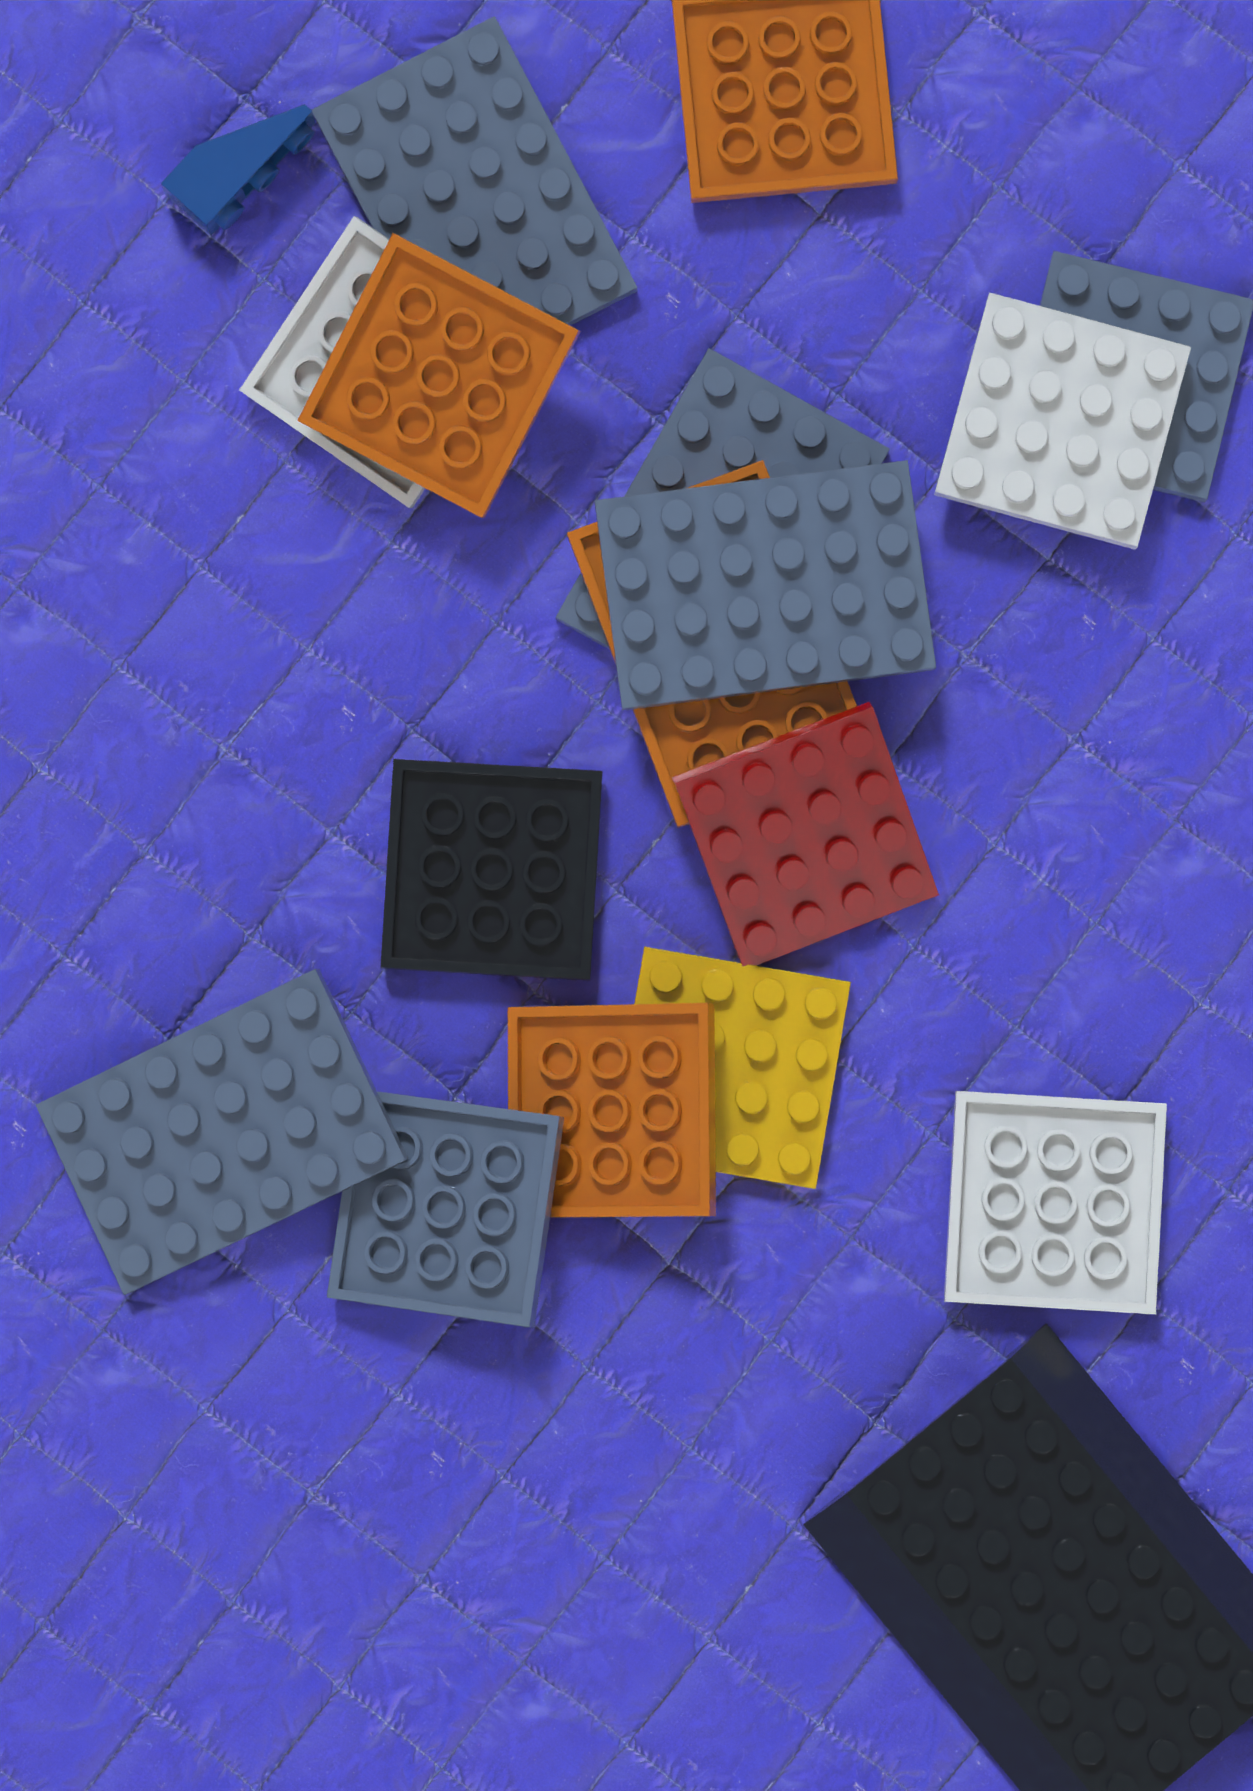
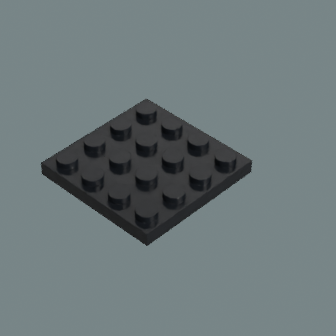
[380,759,602,981]

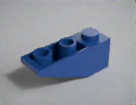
[161,104,315,236]

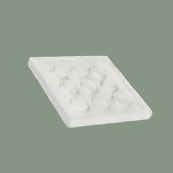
[239,216,426,508]
[934,292,1191,550]
[944,1091,1167,1314]

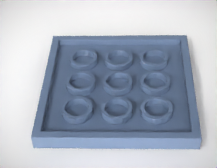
[1039,251,1253,502]
[327,1091,564,1328]

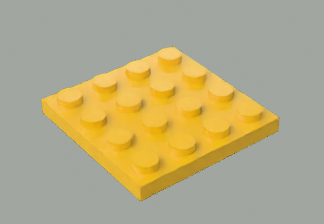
[634,947,851,1189]

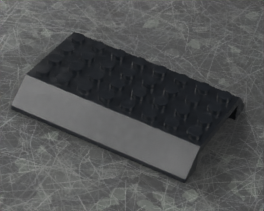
[803,1323,1253,1791]

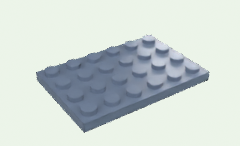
[311,16,638,326]
[556,348,890,650]
[594,460,936,711]
[36,969,408,1295]

